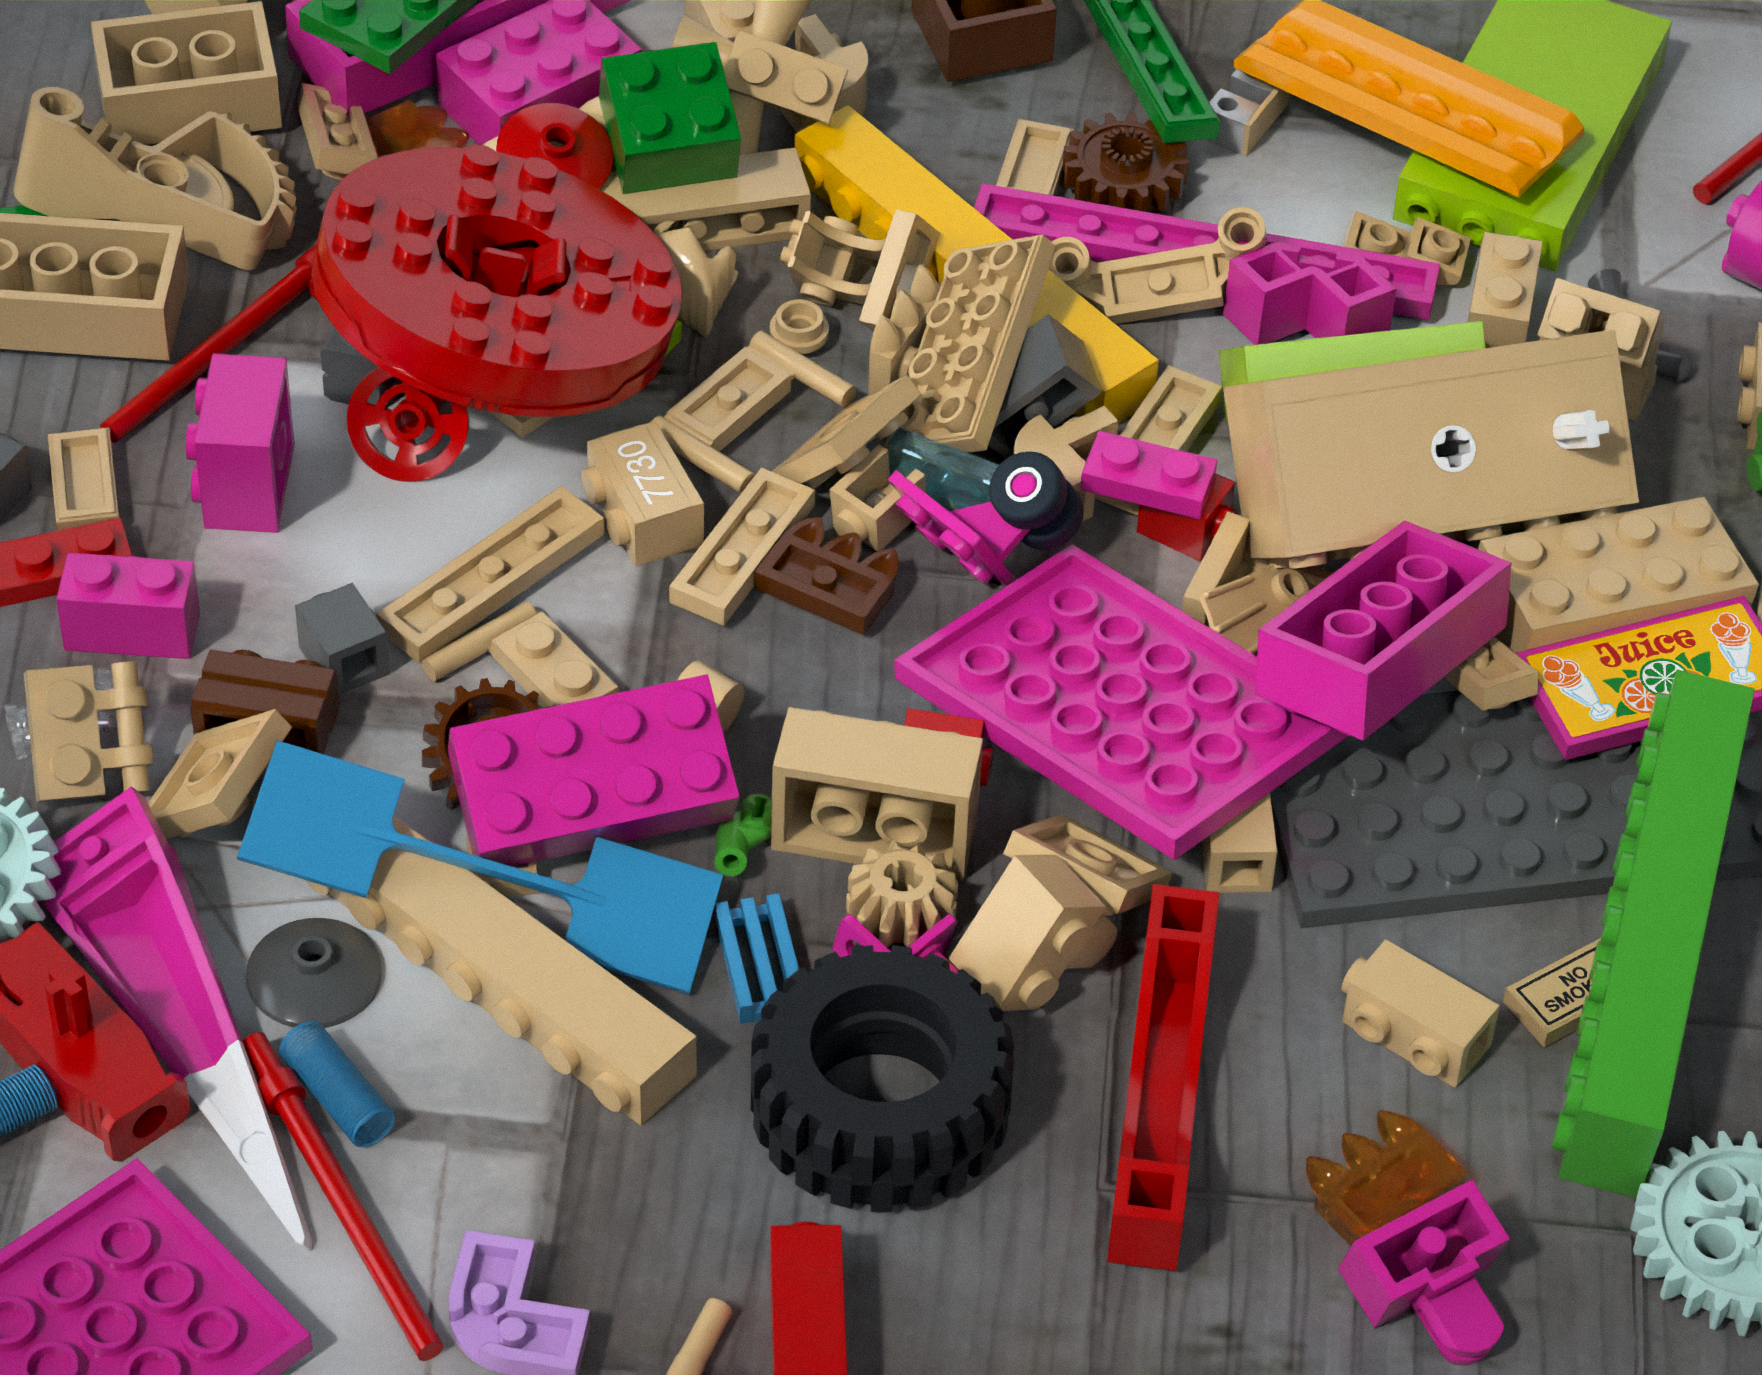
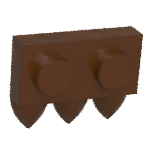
[754,517,899,635]

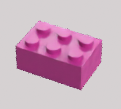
[435,0,642,145]

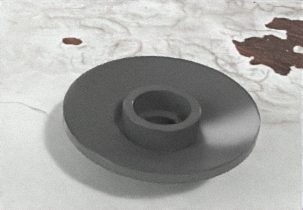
[246,918,381,1029]

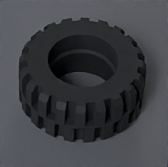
[750,945,1015,1212]

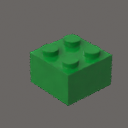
[599,42,741,194]

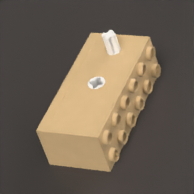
[1223,329,1639,569]

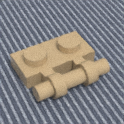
[24,661,154,802]

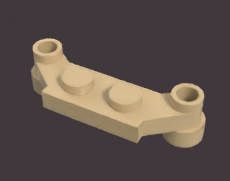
[1048,207,1267,324]

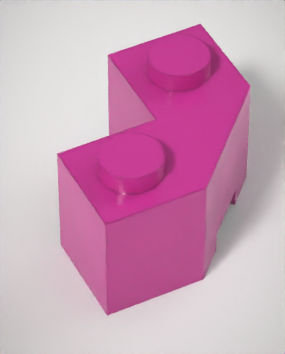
[1223,241,1397,345]

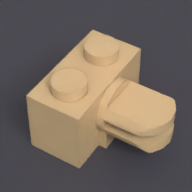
[949,855,1118,1011]

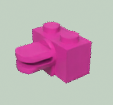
[1338,1179,1510,1366]

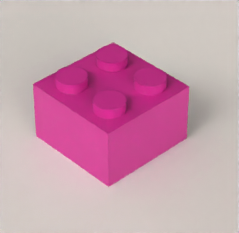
[186,354,295,533]

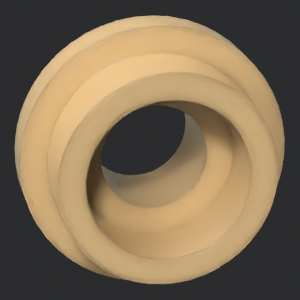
[769,299,829,354]

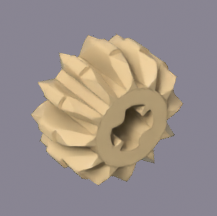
[846,840,958,948]

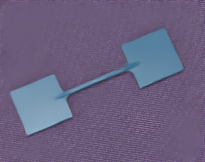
[237,740,723,995]

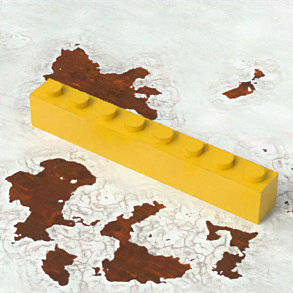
[795,105,1159,424]

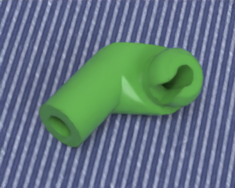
[715,794,772,876]

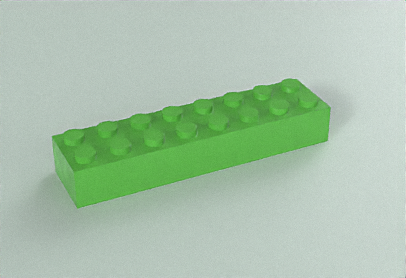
[1551,669,1755,1198]

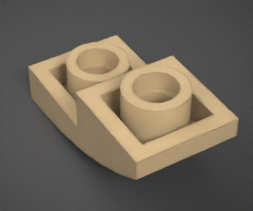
[1342,211,1471,285]

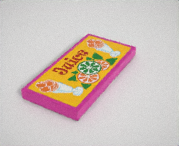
[1515,596,1762,760]

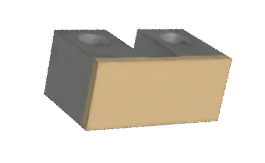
[1206,69,1290,156]

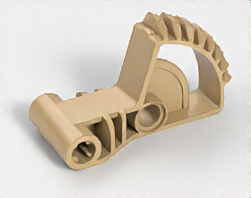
[13,87,297,270]

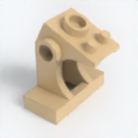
[780,209,940,332]

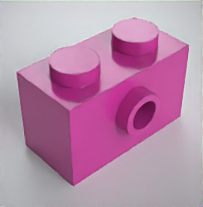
[56,553,200,659]

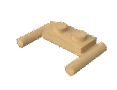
[651,331,857,494]
[422,601,618,708]

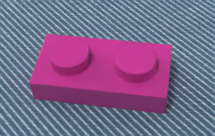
[1080,431,1218,519]

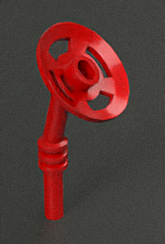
[347,367,469,482]

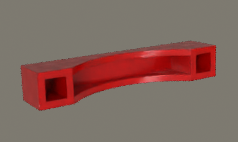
[1107,884,1220,1271]

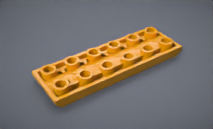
[1234,0,1584,198]

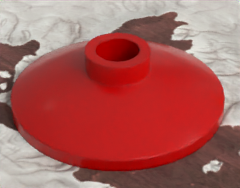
[496,103,613,190]

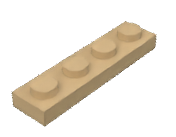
[376,485,604,664]

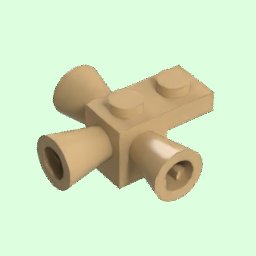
[671,0,848,155]

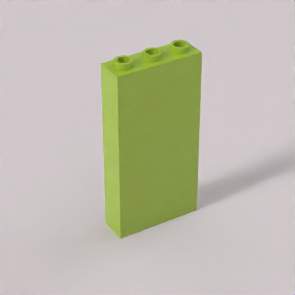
[1392,0,1672,272]

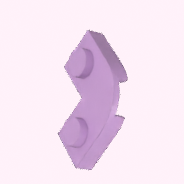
[448,1230,591,1375]

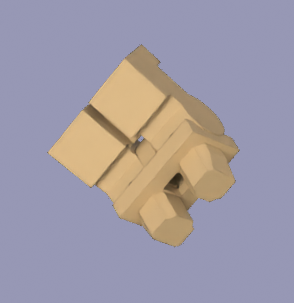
[1537,278,1665,421]

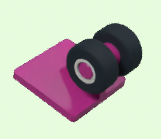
[887,451,1084,587]

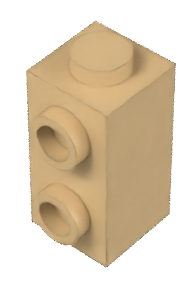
[1341,939,1500,1089]

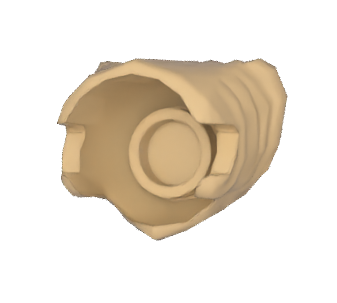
[653,220,739,338]

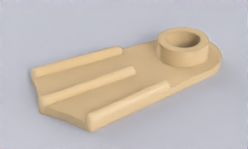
[1199,566,1309,654]

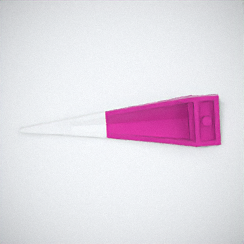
[43,786,313,1251]

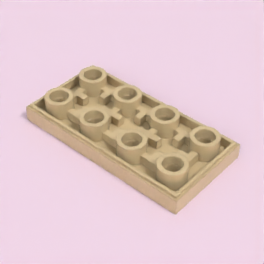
[884,234,1056,462]

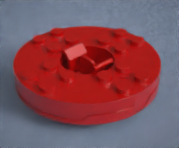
[311,144,682,417]

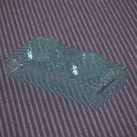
[888,427,999,510]

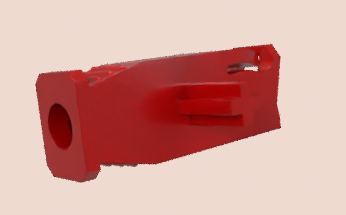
[0,922,191,1162]

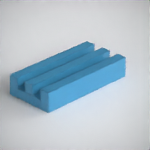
[714,893,799,1024]

